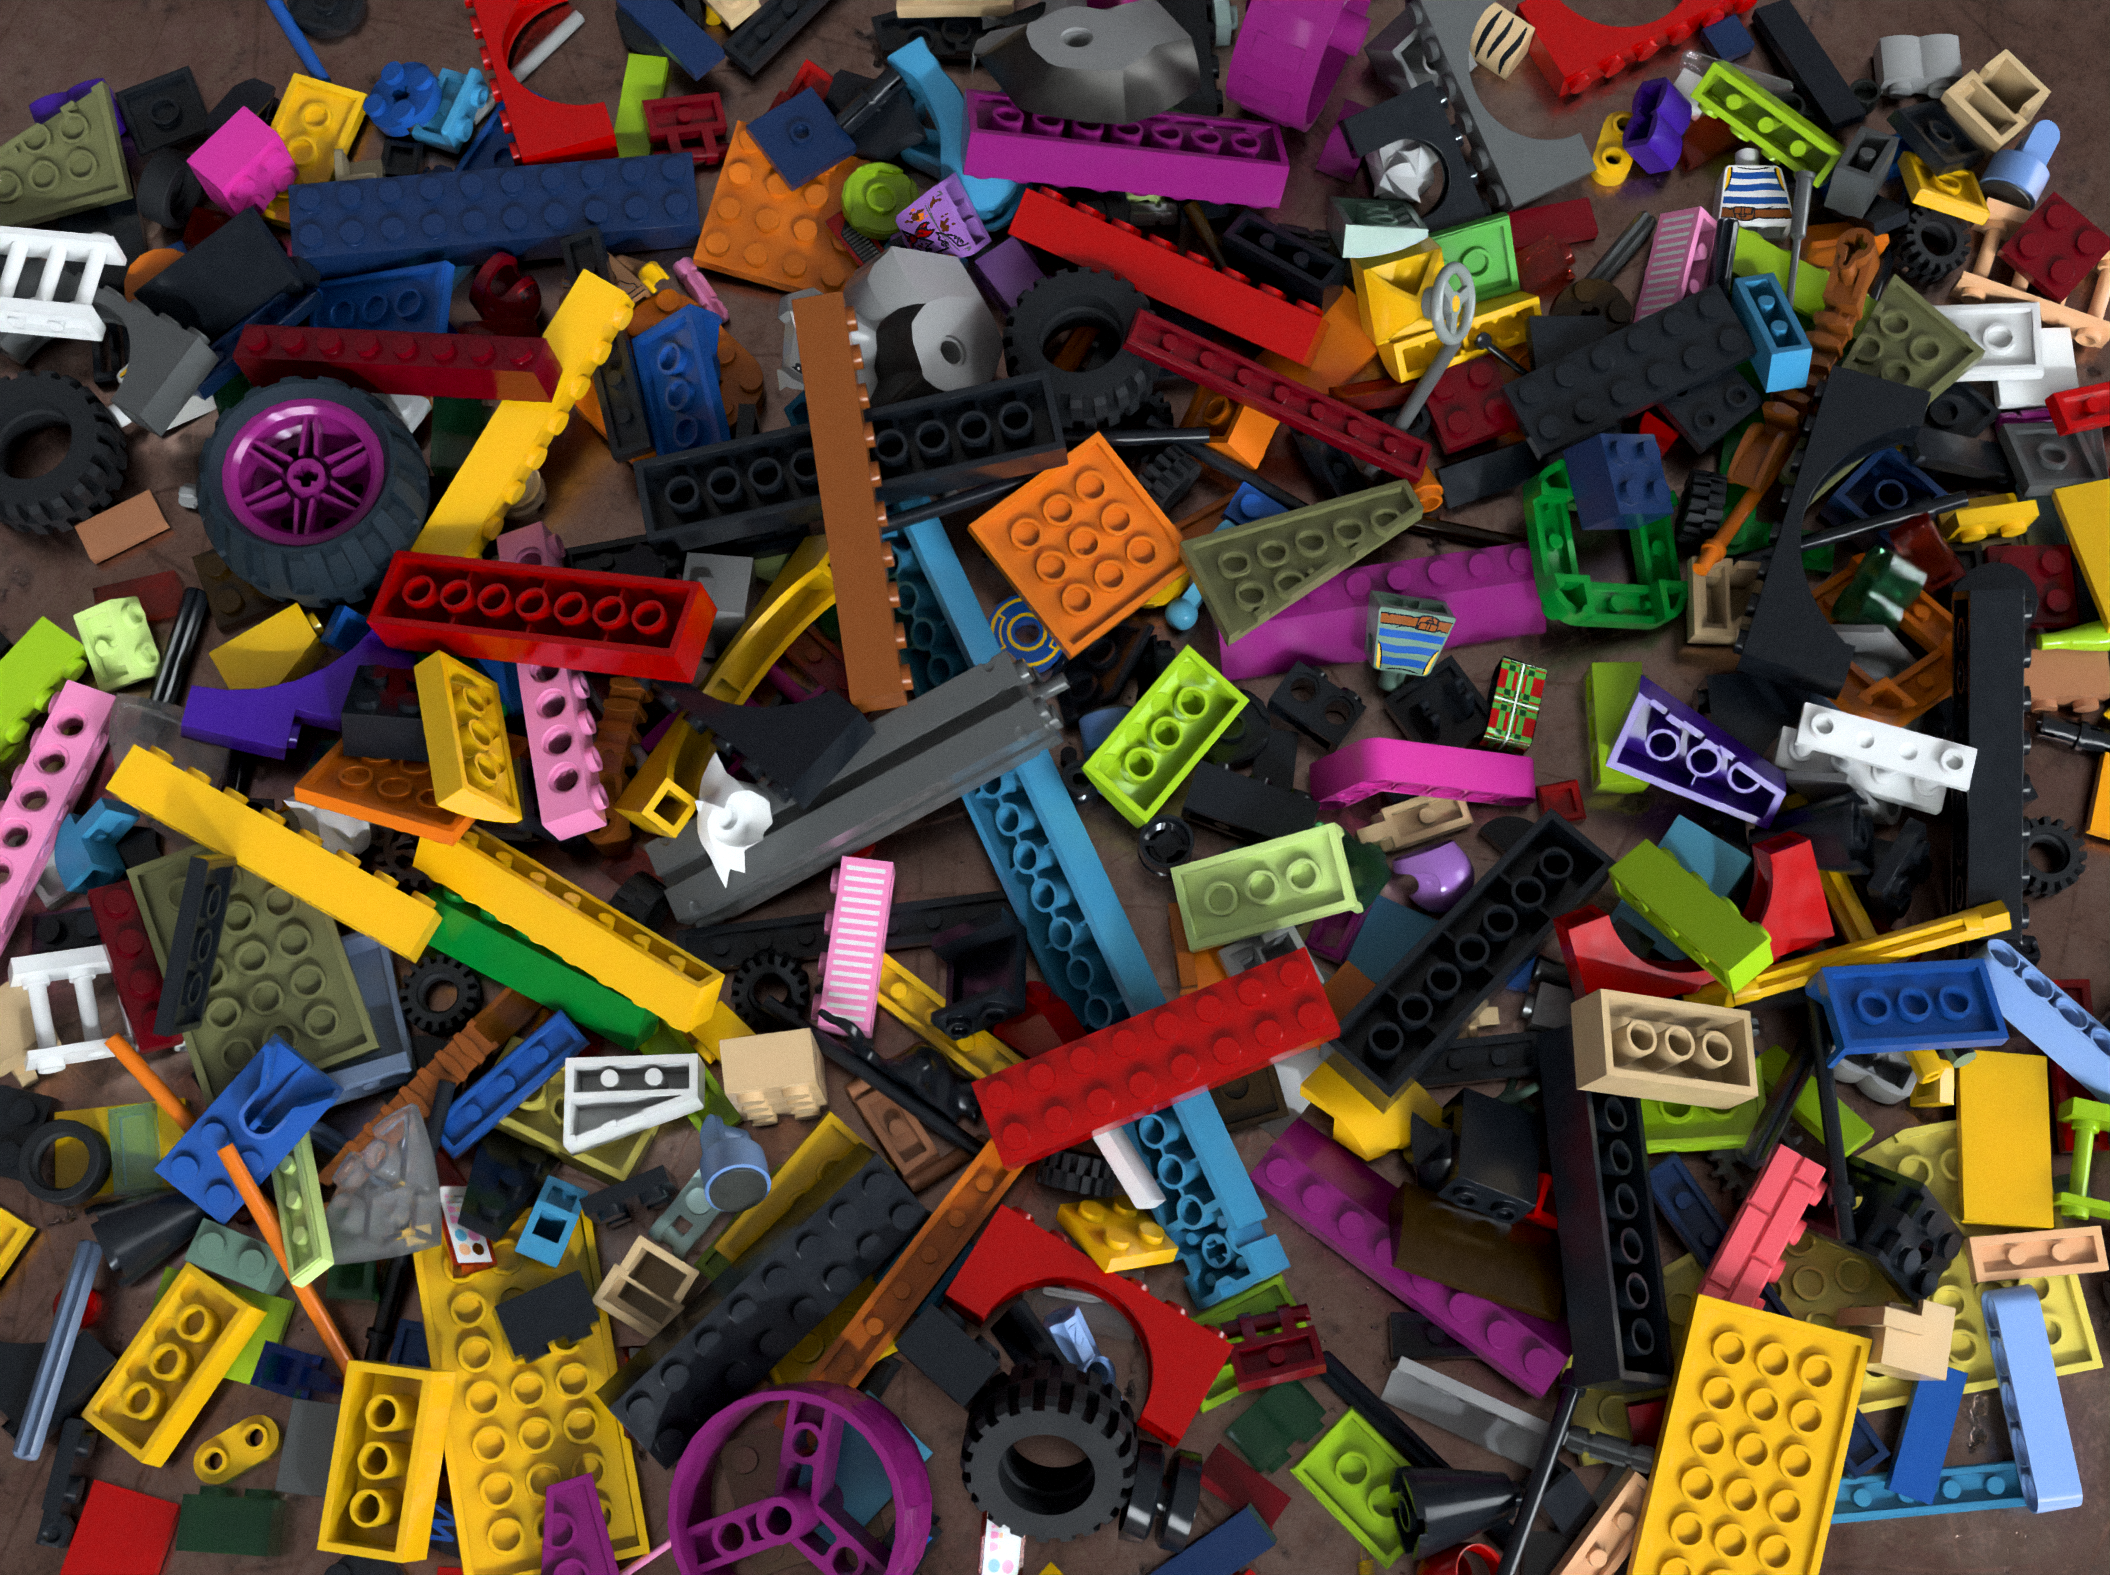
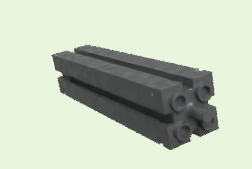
[644,650,1070,928]

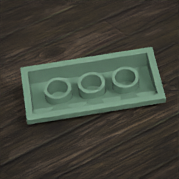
[1326,196,1429,258]

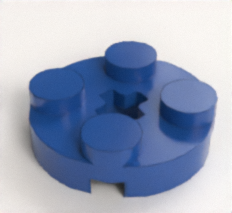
[363,61,442,137]

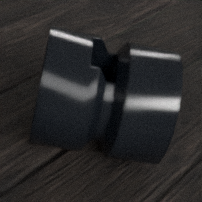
[1137,814,1194,882]

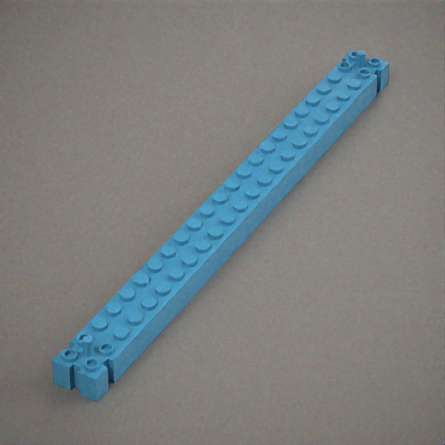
[784,391,1291,1311]

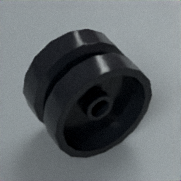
[1118,1439,1203,1554]

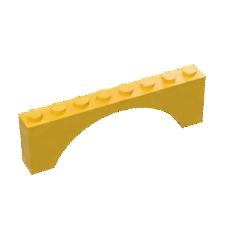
[612,534,836,839]

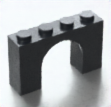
[1337,80,1493,233]

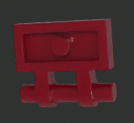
[641,92,730,165]
[1220,1303,1327,1393]

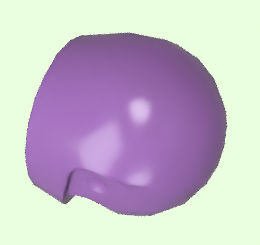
[1392,840,1475,913]

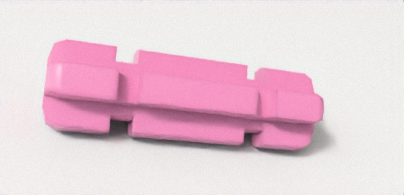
[673,256,729,325]

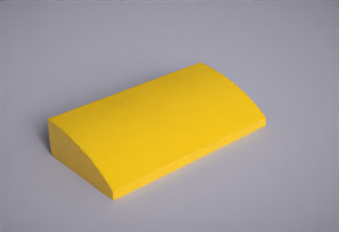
[414,650,523,823]
[80,1261,267,1468]

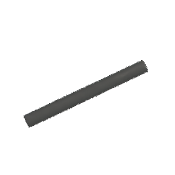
[1361,343,1462,482]

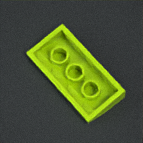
[1081,644,1250,829]

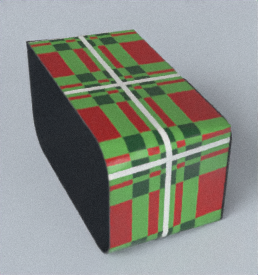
[1477,655,1548,756]

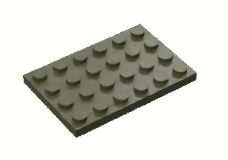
[126,810,382,1109]

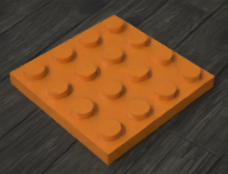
[693,120,889,294]
[967,431,1188,660]
[294,732,531,846]

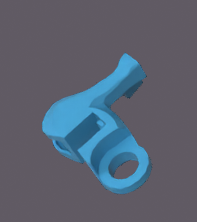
[887,36,1032,232]

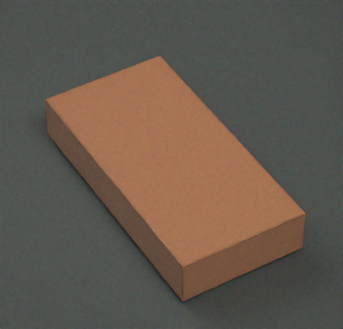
[74,489,170,564]

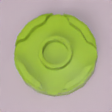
[840,162,920,240]

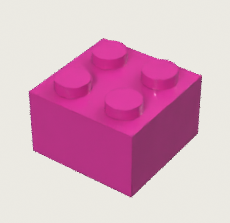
[186,106,300,218]

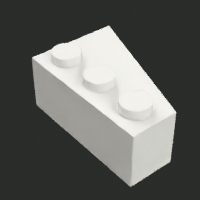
[563,1053,705,1156]

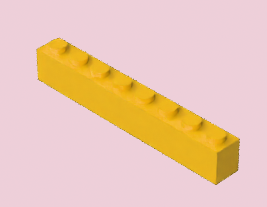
[410,269,635,559]
[105,744,443,964]
[412,824,725,1033]

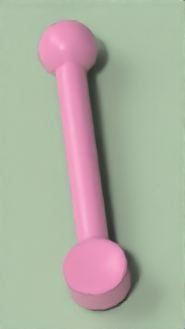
[619,1537,671,1575]

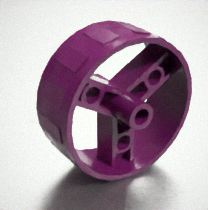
[1226,0,1372,132]
[667,1380,932,1575]

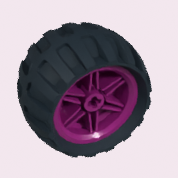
[196,376,431,608]

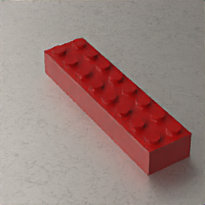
[1007,185,1330,369]
[366,550,718,684]
[971,947,1341,1172]

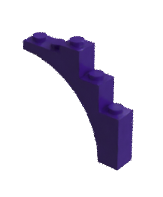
[181,629,416,761]

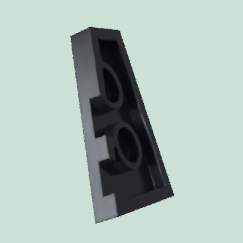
[871,10,997,59]
[457,1128,561,1243]

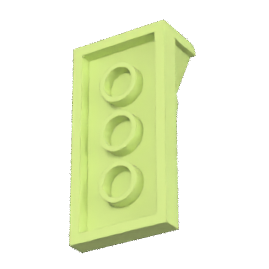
[1170,822,1364,953]

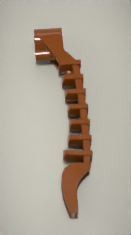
[1726,227,1880,493]
[583,675,654,856]
[318,986,544,1217]

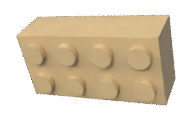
[1571,988,1759,1110]
[719,1028,830,1126]

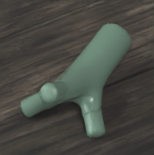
[1495,1079,1539,1114]

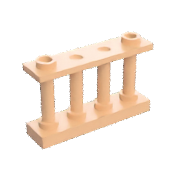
[1949,197,2110,349]

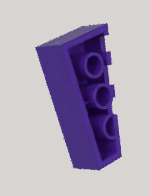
[1605,674,1786,829]

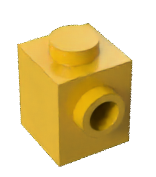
[690,1000,756,1064]

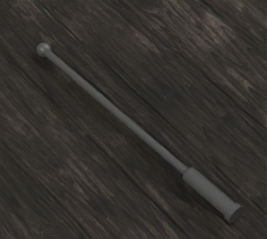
[1773,170,1816,402]

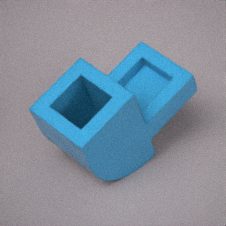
[54,797,141,895]
[515,1175,589,1268]

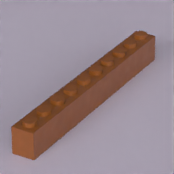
[792,291,914,713]

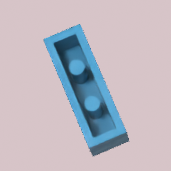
[1731,272,1813,393]

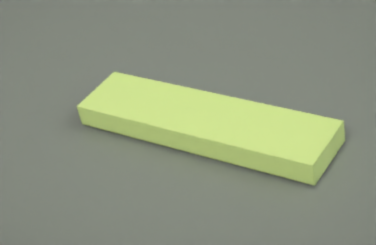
[271,1131,334,1288]

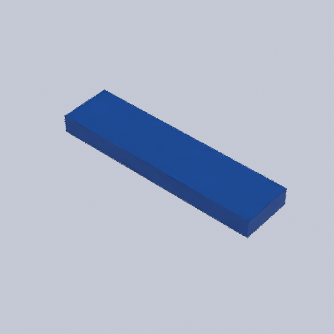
[440,1009,591,1159]

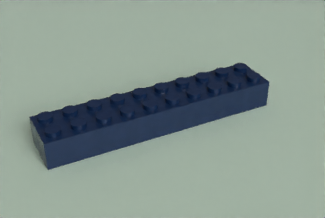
[288,152,701,278]

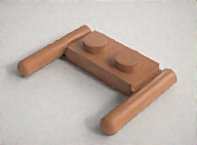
[843,1041,989,1195]

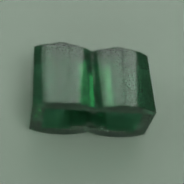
[1830,545,1927,635]
[1223,1379,1327,1474]

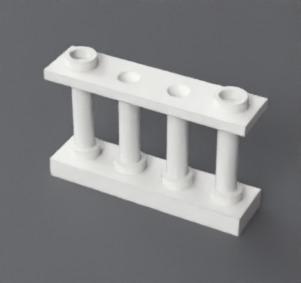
[0,226,127,341]
[1771,702,1978,815]
[7,945,188,1074]

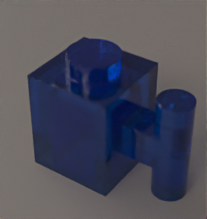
[250,1340,343,1400]

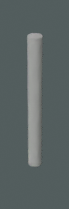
[473,10,585,125]

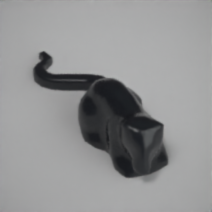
[817,1009,981,1124]

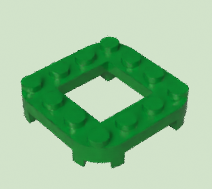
[1523,458,1688,630]

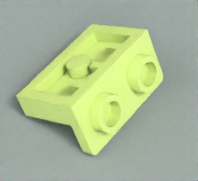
[73,596,161,693]

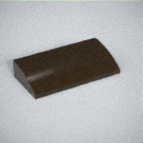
[1388,1181,1563,1323]

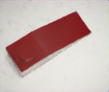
[993,981,1088,1058]

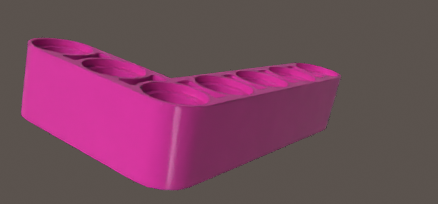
[1309,737,1536,810]

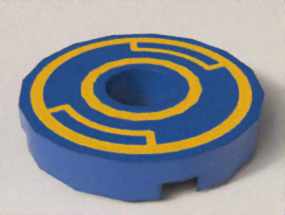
[988,595,1063,673]

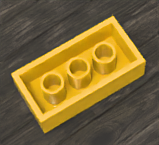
[316,1360,456,1563]

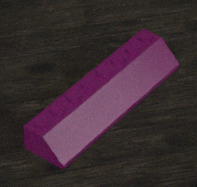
[961,88,1290,209]
[1209,541,1546,682]
[1249,1117,1572,1401]

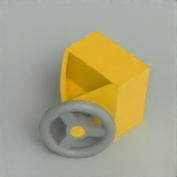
[1350,236,1476,346]

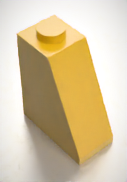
[209,603,327,690]

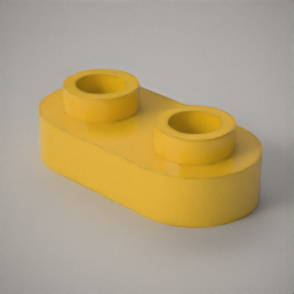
[1590,111,1633,186]
[193,1415,284,1485]

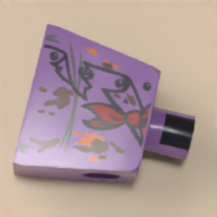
[890,172,992,258]

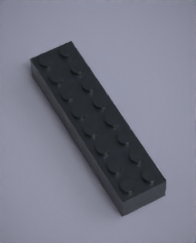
[1950,589,2032,940]
[1318,808,1617,1114]
[1536,1024,1675,1394]
[595,1142,931,1470]

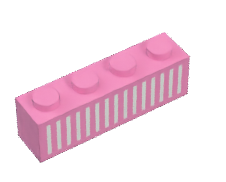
[1633,206,1717,323]
[811,856,896,1039]

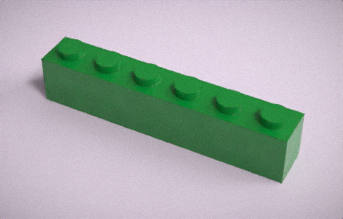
[425,884,659,1052]

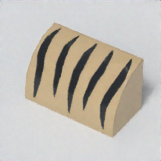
[1469,2,1535,80]

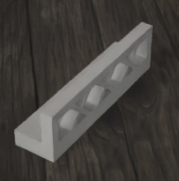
[1379,1356,1569,1471]

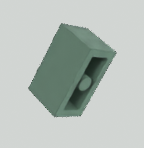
[184,1218,288,1297]

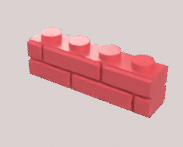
[1690,1143,1828,1310]

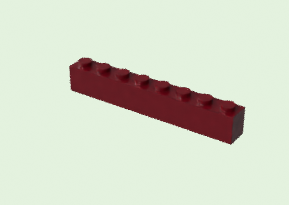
[232,324,563,403]

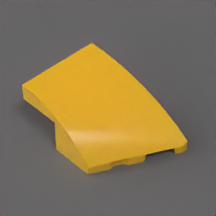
[1300,1061,1453,1162]

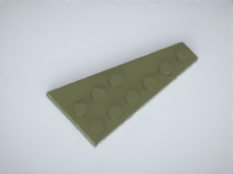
[0,81,134,228]
[1778,274,1985,506]
[1179,478,1424,647]

